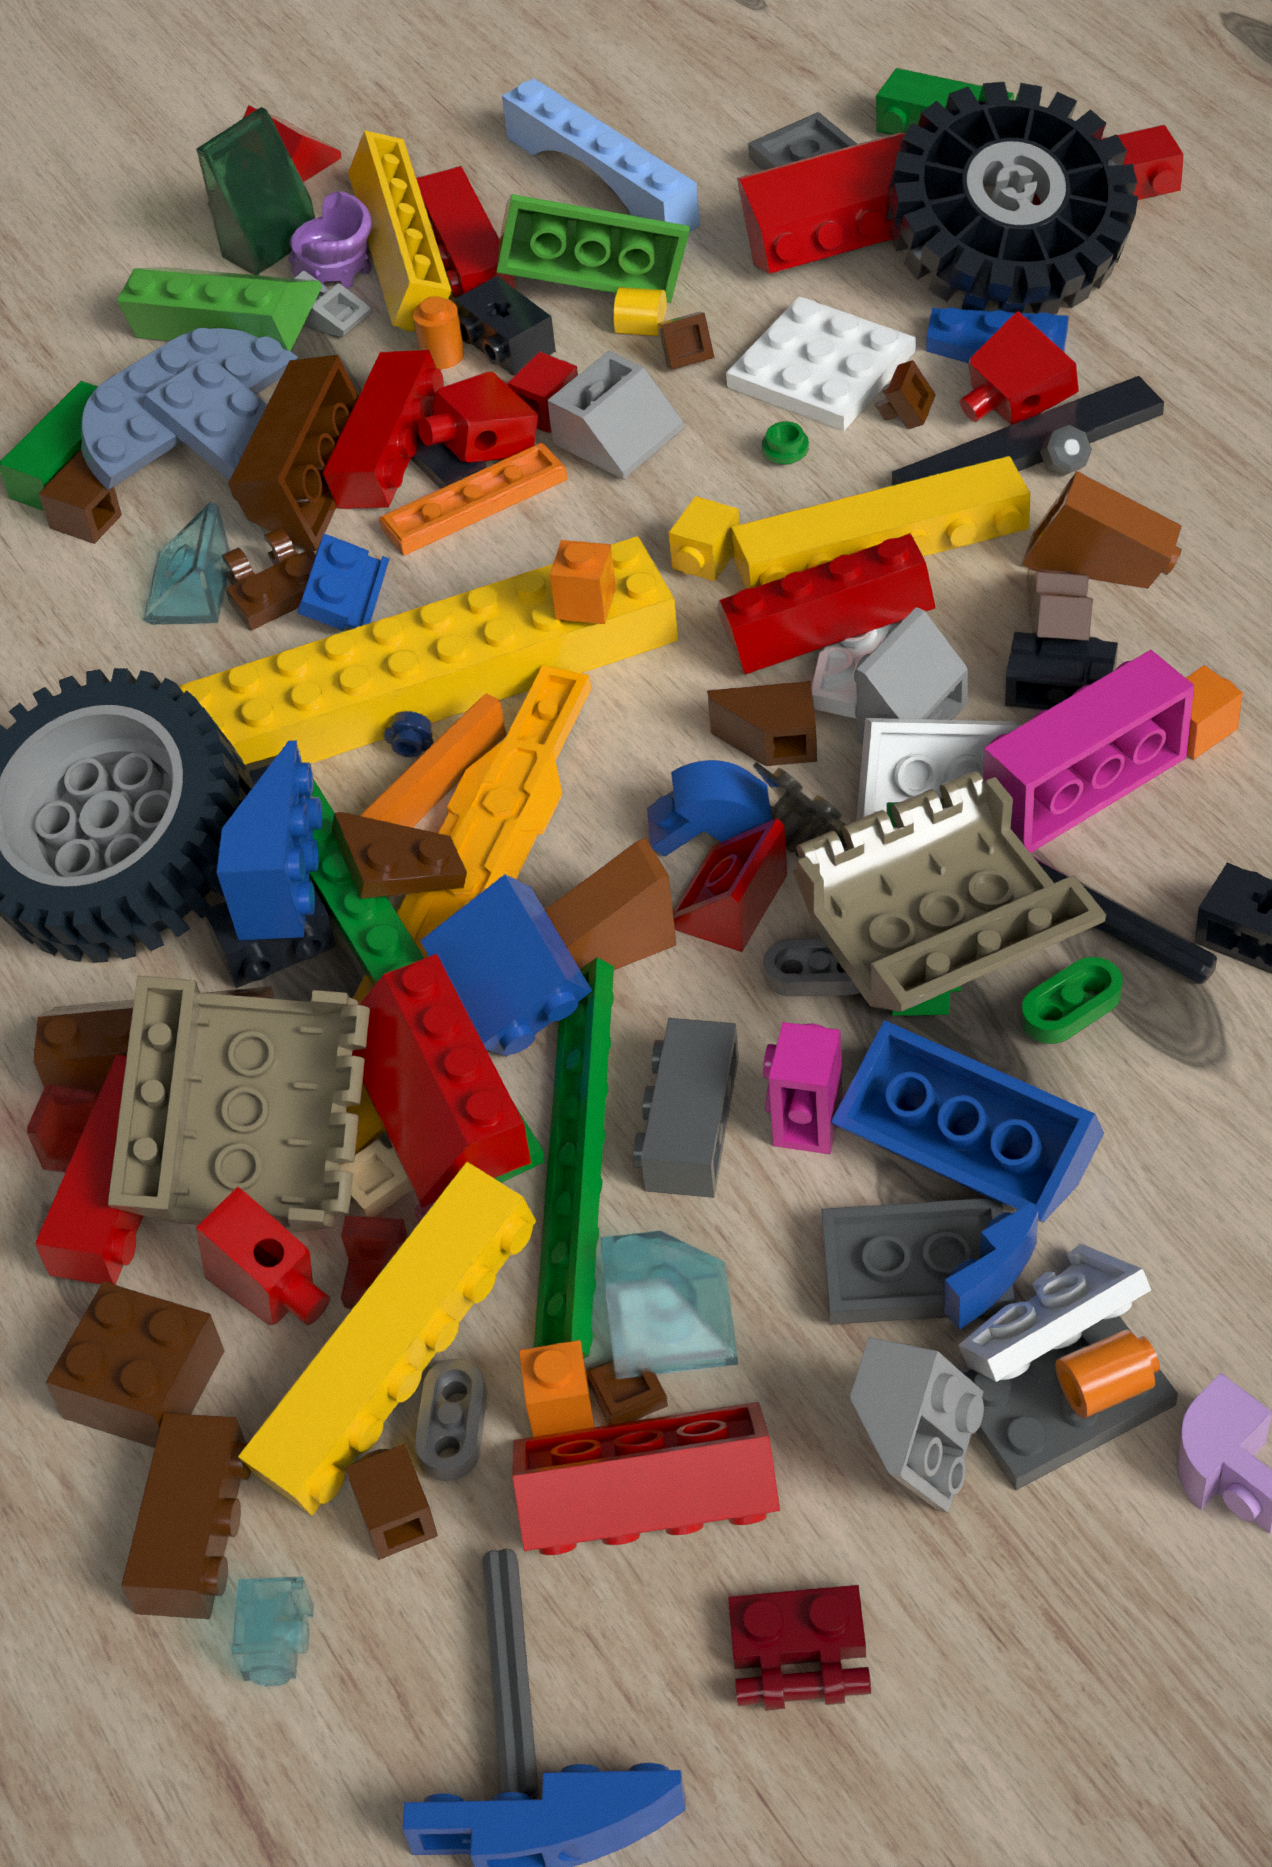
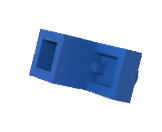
[647,760,772,857]

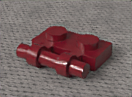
[728,1585,871,1711]

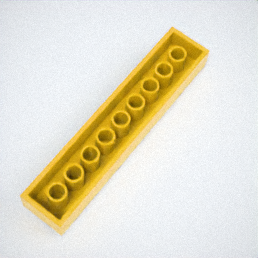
[179,536,678,765]

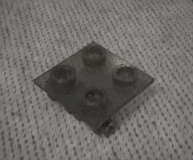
[753,762,847,859]

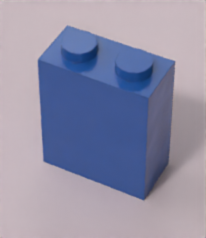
[420,874,592,1057]

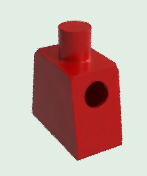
[959,311,1079,425]
[418,371,539,463]
[196,1187,330,1325]

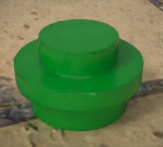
[762,421,809,465]

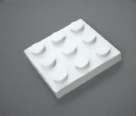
[726,296,916,431]

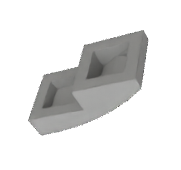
[295,270,372,337]

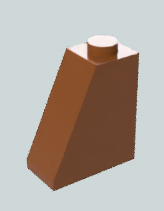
[1022,471,1182,589]
[545,838,676,970]

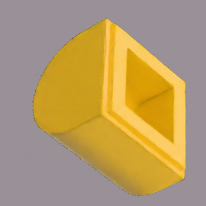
[614,287,667,336]

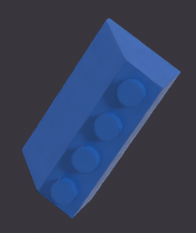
[831,1020,1104,1223]

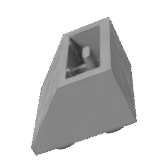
[547,350,684,480]
[854,607,968,744]
[850,1337,984,1513]

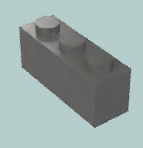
[633,1018,739,1198]

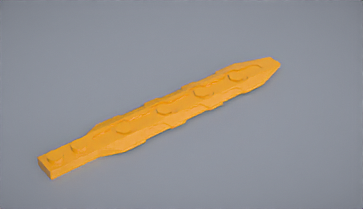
[340,665,591,1166]

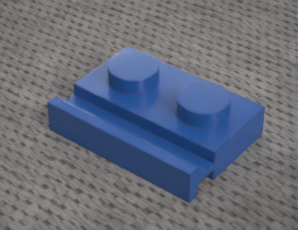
[297,533,390,631]

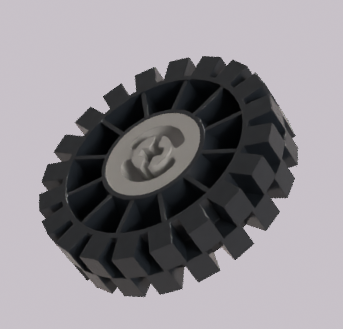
[886,82,1138,315]

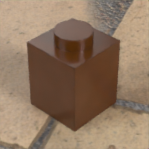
[345,1444,438,1560]

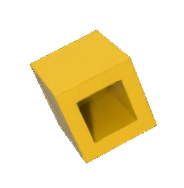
[668,496,740,582]

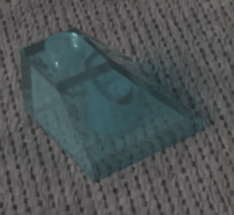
[600,1230,738,1379]

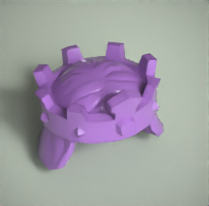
[288,191,372,289]

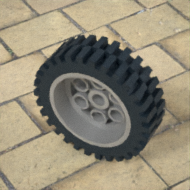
[0,668,253,963]

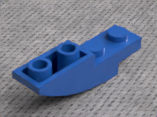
[403,1763,686,1867]

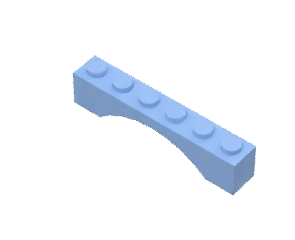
[502,78,700,232]

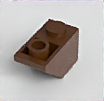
[39,450,122,544]
[707,681,818,766]

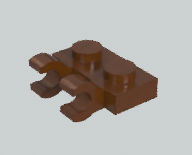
[221,527,316,631]

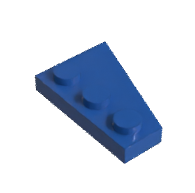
[926,308,1069,363]

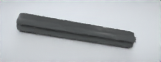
[482,1548,539,1800]

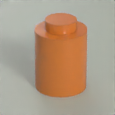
[412,296,464,370]
[1055,1329,1160,1419]

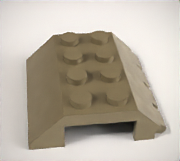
[793,771,1106,1012]
[108,975,370,1232]

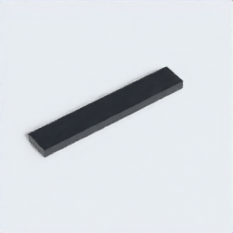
[892,376,1164,485]

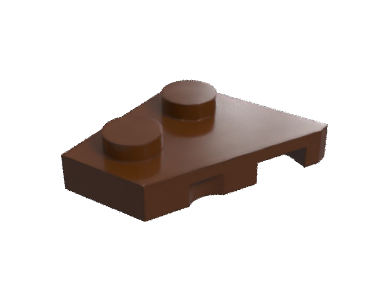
[332,812,467,899]

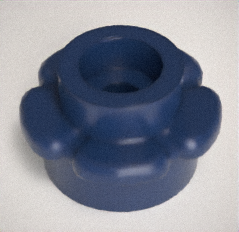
[384,711,434,757]

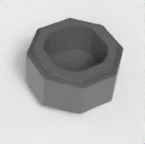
[1040,425,1092,476]

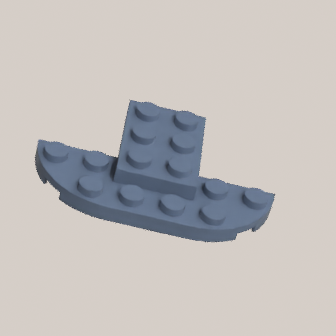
[81,328,298,490]

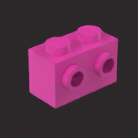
[763,1022,843,1154]

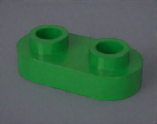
[1021,957,1123,1044]

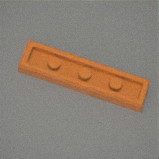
[379,442,567,556]
[360,693,506,828]

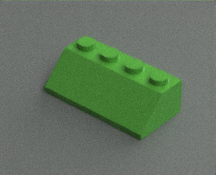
[497,194,690,303]
[117,267,322,351]

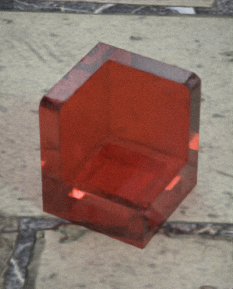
[27,1084,99,1173]
[341,1215,408,1309]

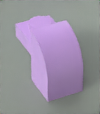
[1177,1373,1272,1533]

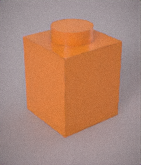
[549,540,616,624]
[1186,665,1243,760]
[519,1340,595,1437]

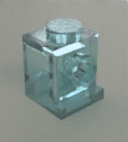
[232,1577,314,1686]

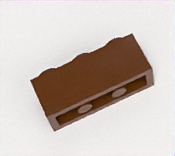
[121,1413,251,1619]

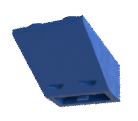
[217,740,322,940]

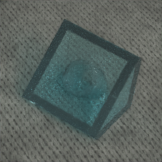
[143,501,230,625]

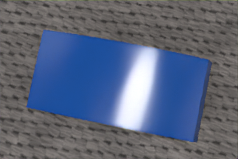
[944,1202,1038,1330]

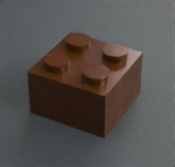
[46,1281,225,1448]

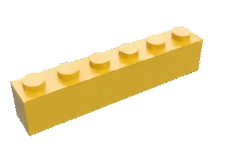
[348,130,451,332]
[731,456,1031,589]
[238,1162,536,1516]

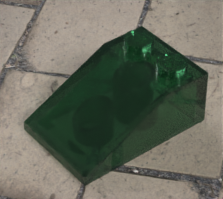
[196,107,315,275]

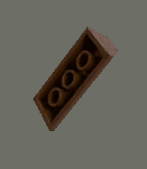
[228,355,359,551]
[33,986,273,1101]

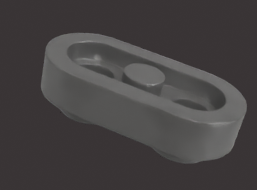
[763,938,860,996]
[414,1359,487,1481]

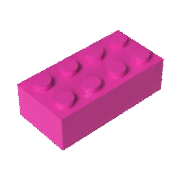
[983,649,1194,853]

